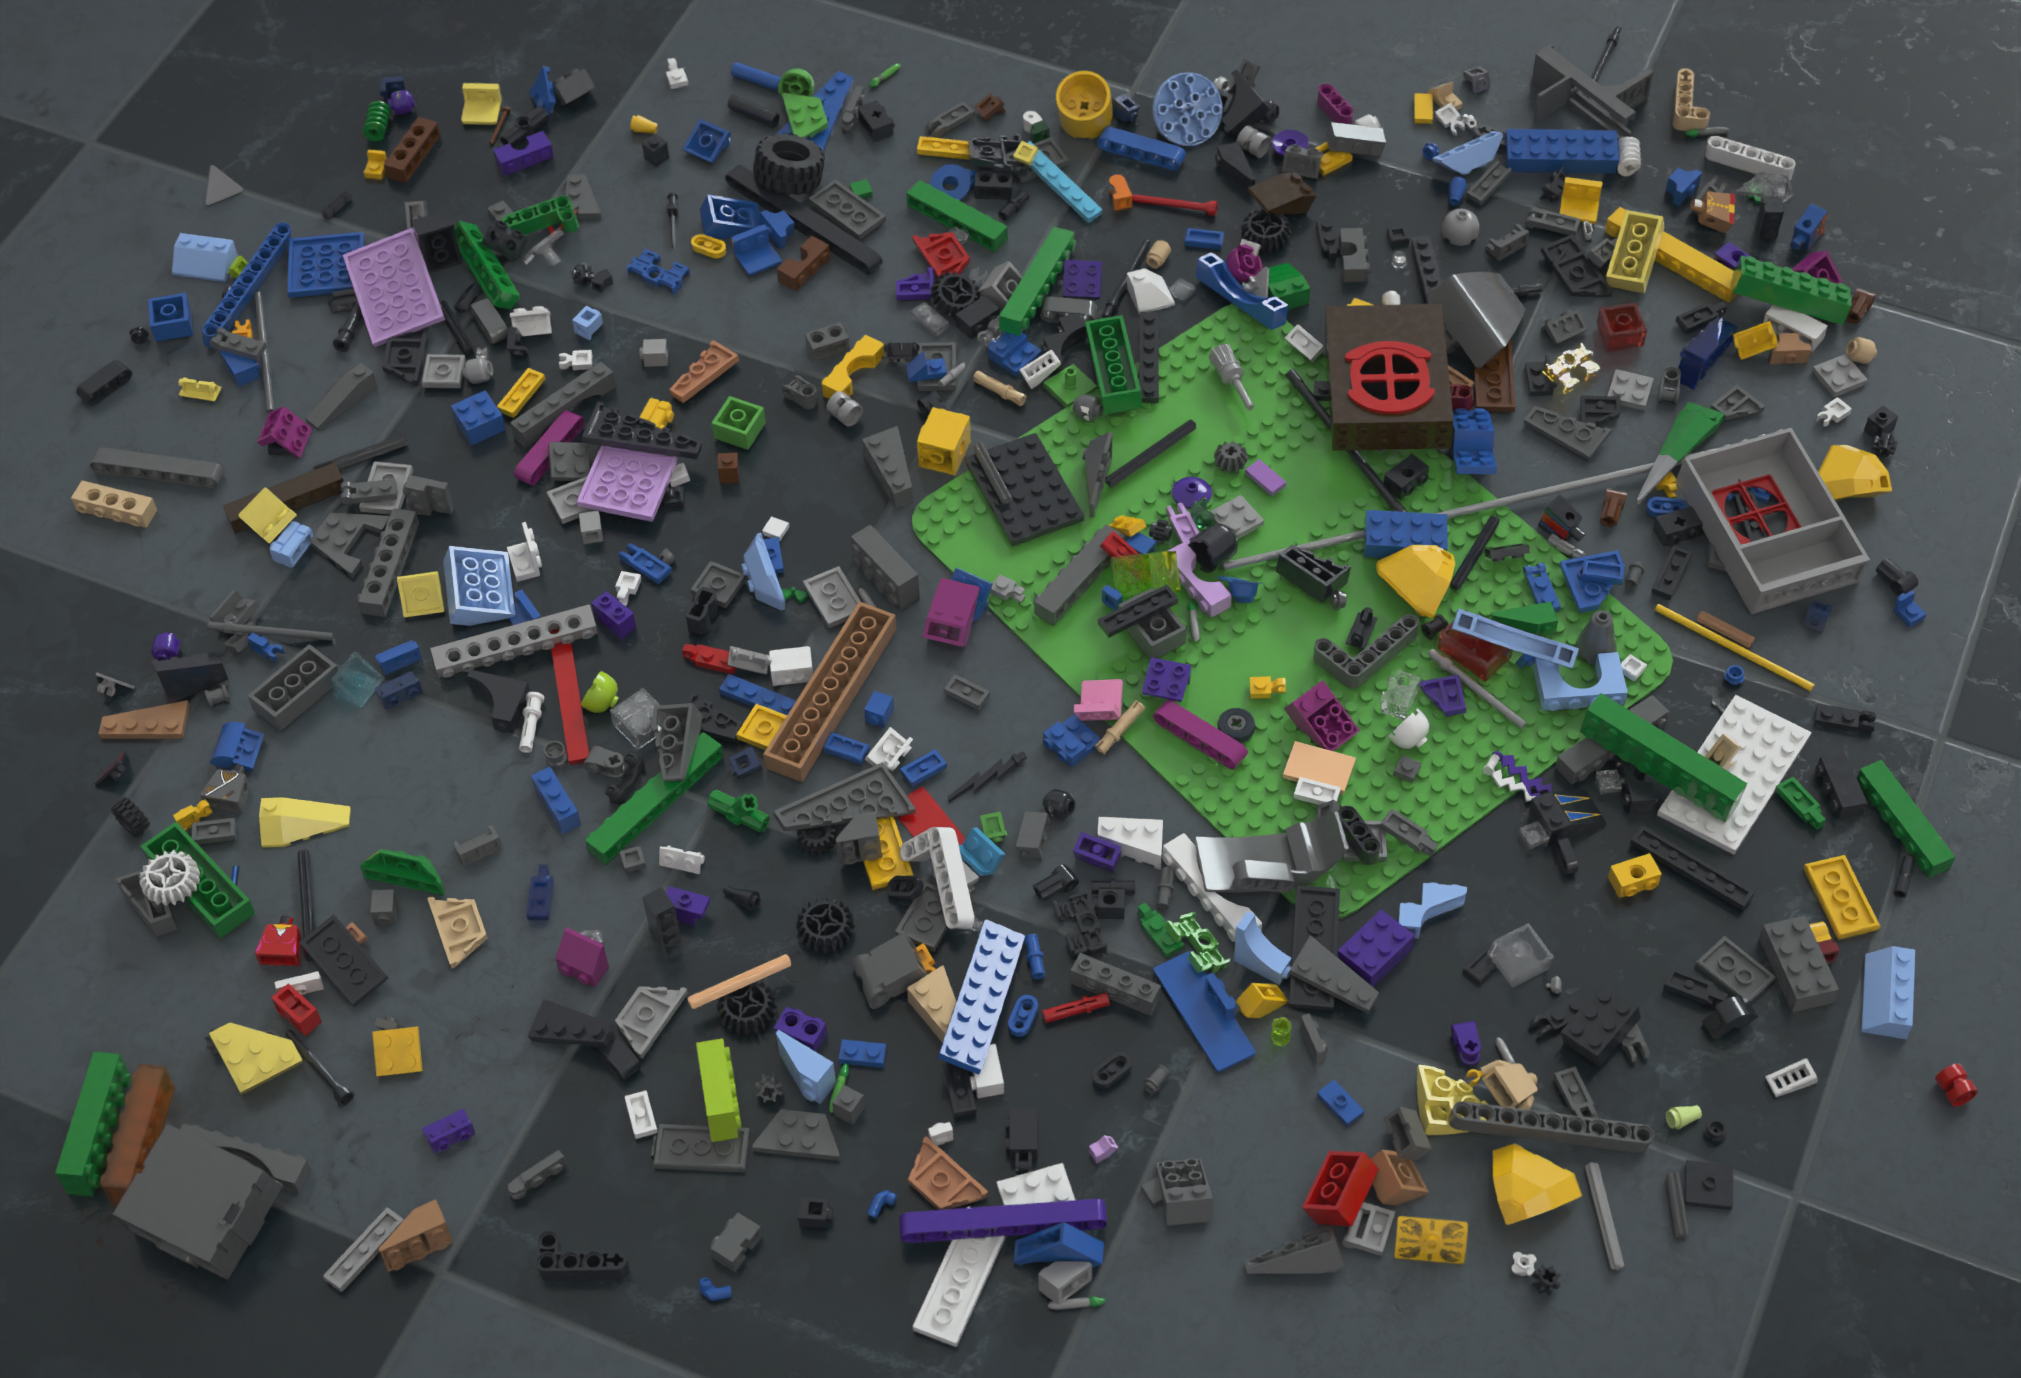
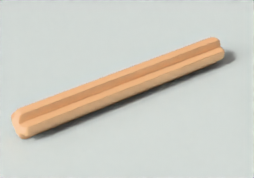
[688,954,791,1009]

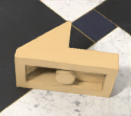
[1427,82,1463,110]
[1705,733,1741,770]

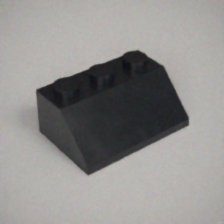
[411,215,463,274]

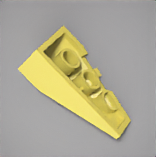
[259,797,351,848]

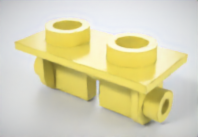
[179,377,222,402]

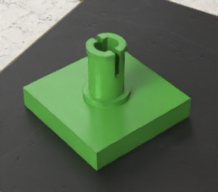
[1044,364,1098,408]

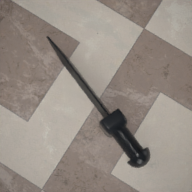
[667,192,678,248]

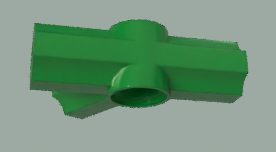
[707,789,770,833]

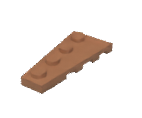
[669,340,740,403]

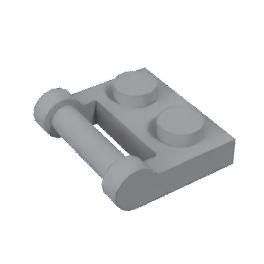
[1342,1202,1395,1256]

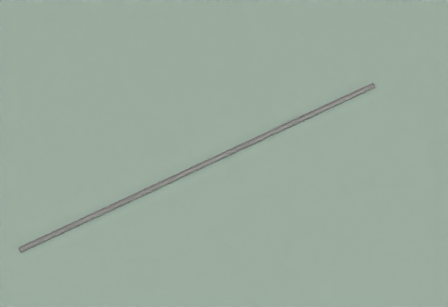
[1222,447,1721,571]

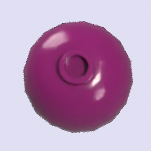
[1226,244,1263,283]

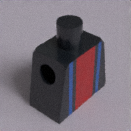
[1538,494,1586,542]

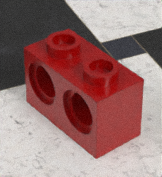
[271,983,322,1036]

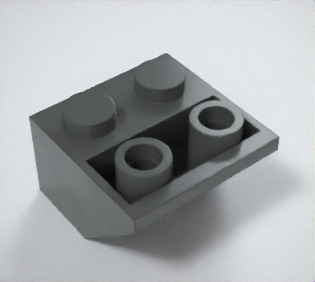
[552,68,595,106]
[836,813,882,865]

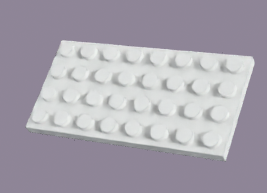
[1657,695,1811,855]

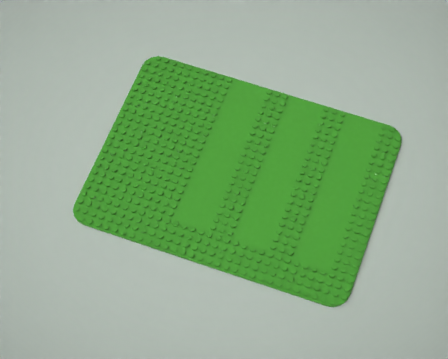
[912,303,1673,919]

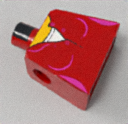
[255,916,302,966]

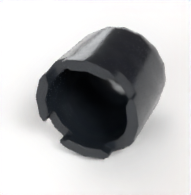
[1188,523,1238,573]

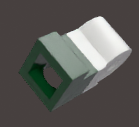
[1023,111,1050,144]

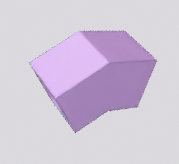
[1089,1135,1118,1163]

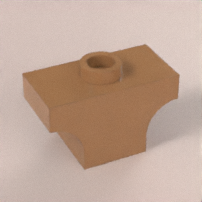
[1768,333,1811,364]

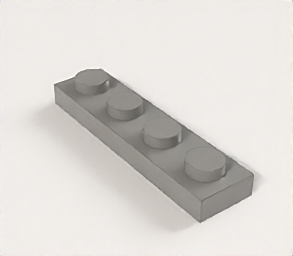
[323,1207,404,1293]

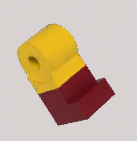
[1809,922,1840,963]

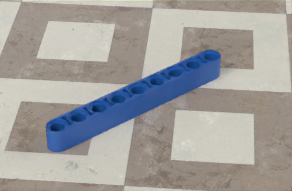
[202,222,291,348]

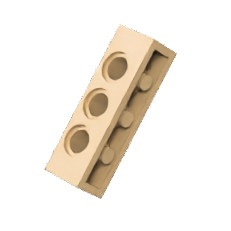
[71,481,157,528]

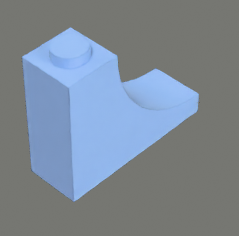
[1234,911,1292,985]

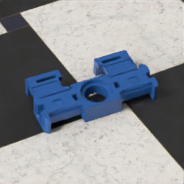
[626,249,690,294]

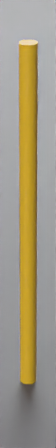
[1655,604,1815,692]

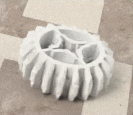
[140,850,200,907]

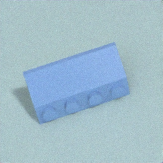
[1861,946,1915,1039]

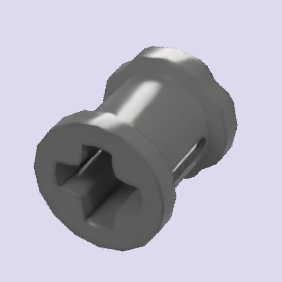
[204,684,230,708]

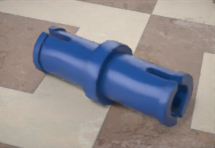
[1024,934,1046,979]

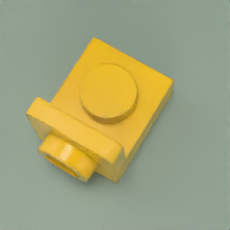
[364,150,387,180]

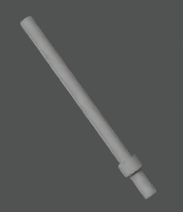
[1428,649,1527,729]

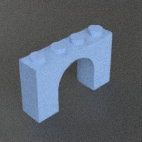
[1533,652,1628,711]

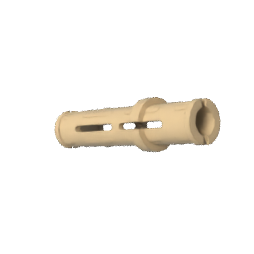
[973,371,1026,406]
[1095,700,1145,755]

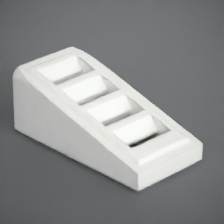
[1020,349,1061,389]
[1765,1058,1818,1097]

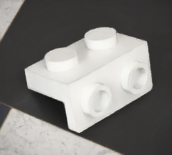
[865,727,913,772]

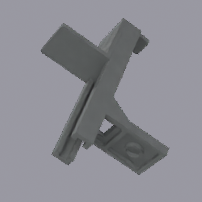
[1532,44,1654,140]

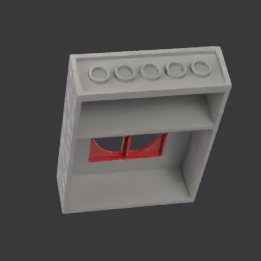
[1676,428,1870,614]

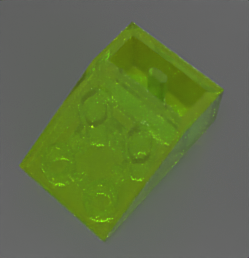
[1111,551,1180,597]

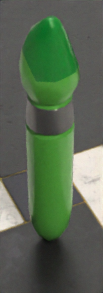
[868,64,901,88]

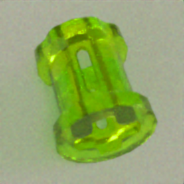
[1271,1017,1292,1046]

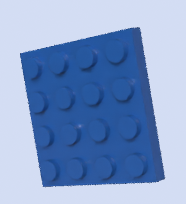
[287,232,365,298]

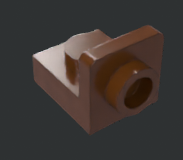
[974,93,1006,121]

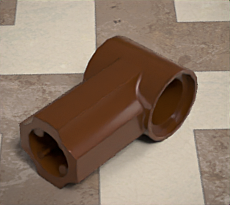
[1846,288,1876,324]
[1600,489,1627,528]

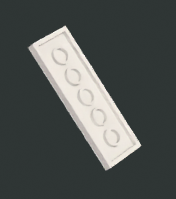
[913,1207,1006,1347]

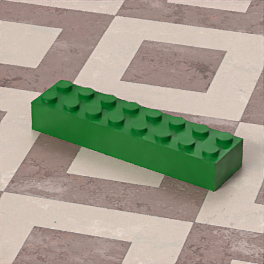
[1580,693,1748,822]

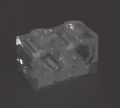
[1379,669,1421,720]

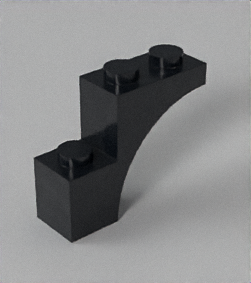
[1041,313,1086,375]

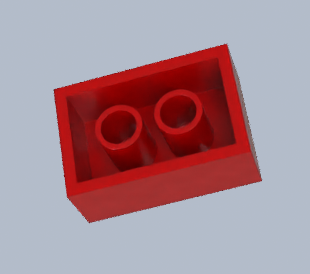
[1302,1151,1379,1226]

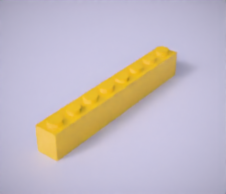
[1605,207,1738,303]

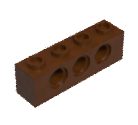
[384,117,441,183]

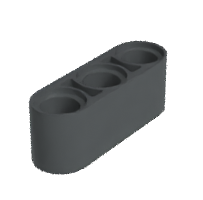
[1040,297,1097,323]
[470,298,509,345]

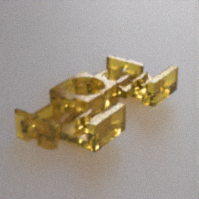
[1543,343,1601,394]

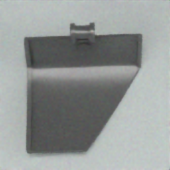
[1427,272,1525,368]

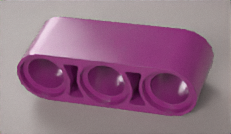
[1317,84,1354,125]

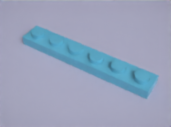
[1026,141,1102,223]

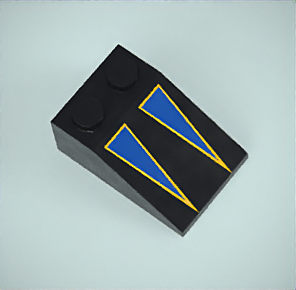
[1529,790,1606,845]

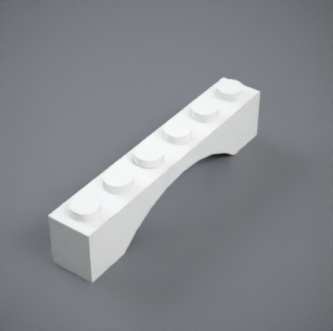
[1162,833,1262,942]

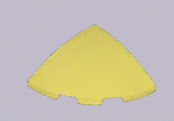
[1417,1065,1487,1135]

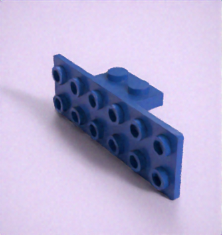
[1153,951,1256,1073]

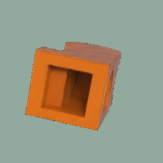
[1109,175,1132,211]

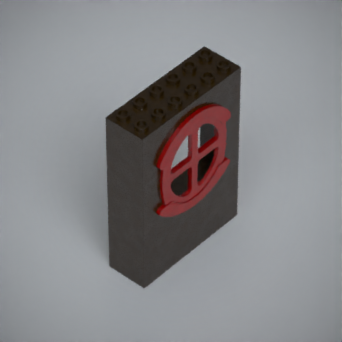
[1324,304,1453,451]

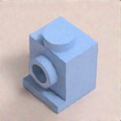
[572,306,603,340]

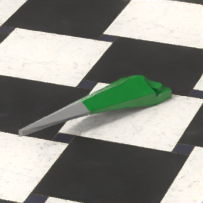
[1637,402,1724,504]

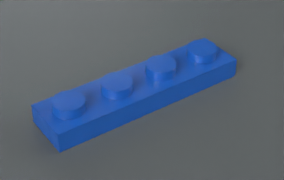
[719,674,796,715]

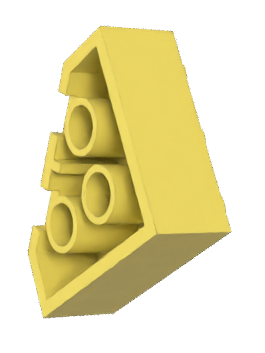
[209,1023,302,1095]

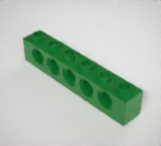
[454,221,520,310]

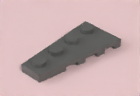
[1524,406,1612,461]
[1289,935,1379,1014]

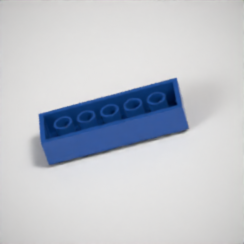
[1504,129,1619,173]

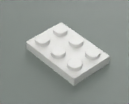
[997,1163,1075,1205]

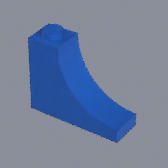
[1013,1222,1104,1268]

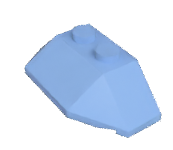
[1433,131,1503,175]
[741,533,785,610]

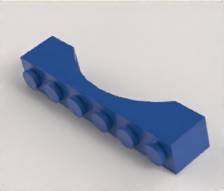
[1196,253,1288,330]

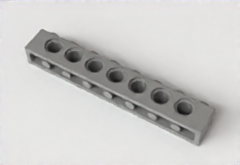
[430,604,598,678]

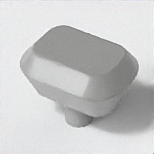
[1546,976,1562,994]

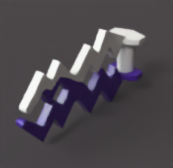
[1483,750,1553,802]

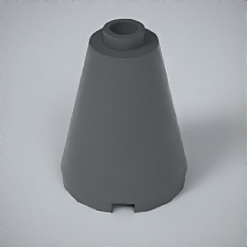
[1575,611,1617,665]

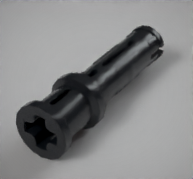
[333,302,362,352]

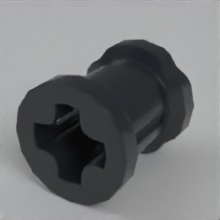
[1421,614,1449,640]

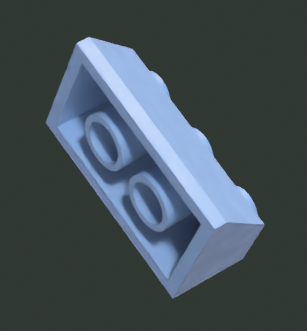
[172,233,238,282]

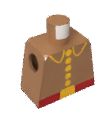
[1690,192,1735,234]

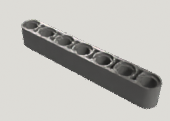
[90,447,224,488]

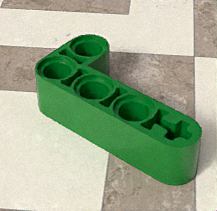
[501,195,579,235]

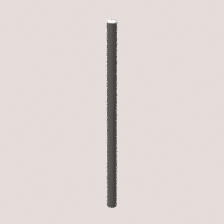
[254,292,274,414]

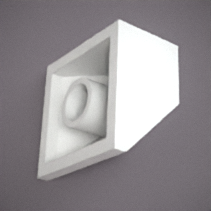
[1127,269,1175,315]

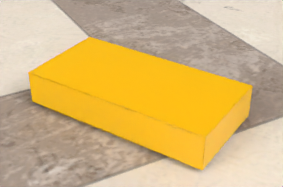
[1414,93,1433,124]

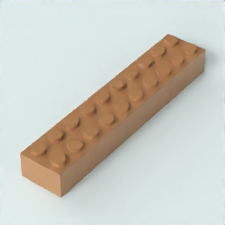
[763,601,897,783]

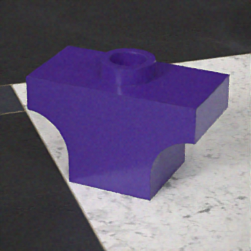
[666,886,710,925]

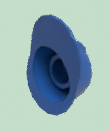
[1218,576,1263,603]

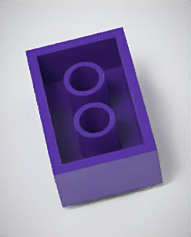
[1337,909,1415,987]

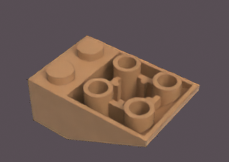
[379,1200,454,1272]

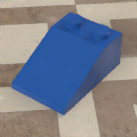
[699,195,760,239]

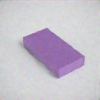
[1245,459,1287,496]

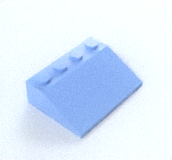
[443,546,516,626]

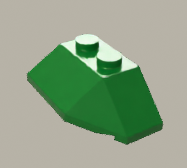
[360,849,445,896]

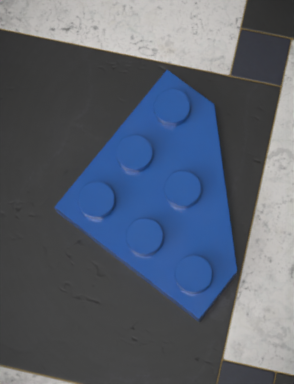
[1559,550,1624,613]

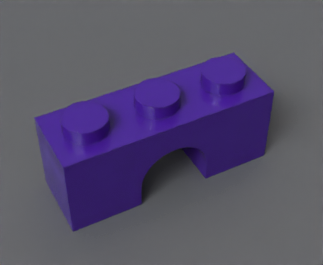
[493,131,554,176]

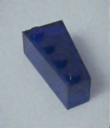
[1678,317,1738,390]

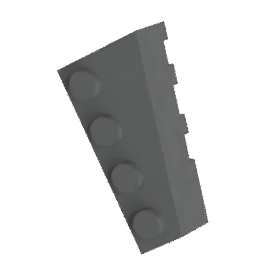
[862,426,913,508]

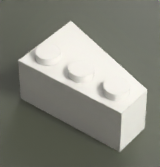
[1098,817,1163,870]

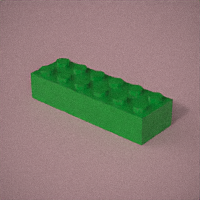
[1733,256,1852,325]
[1085,315,1143,414]
[140,822,256,939]
[55,1052,132,1196]

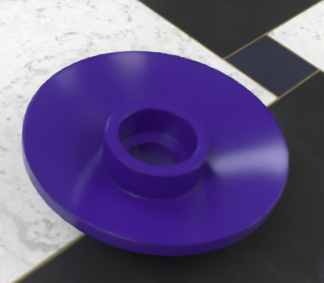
[1272,130,1309,156]
[1172,477,1212,509]

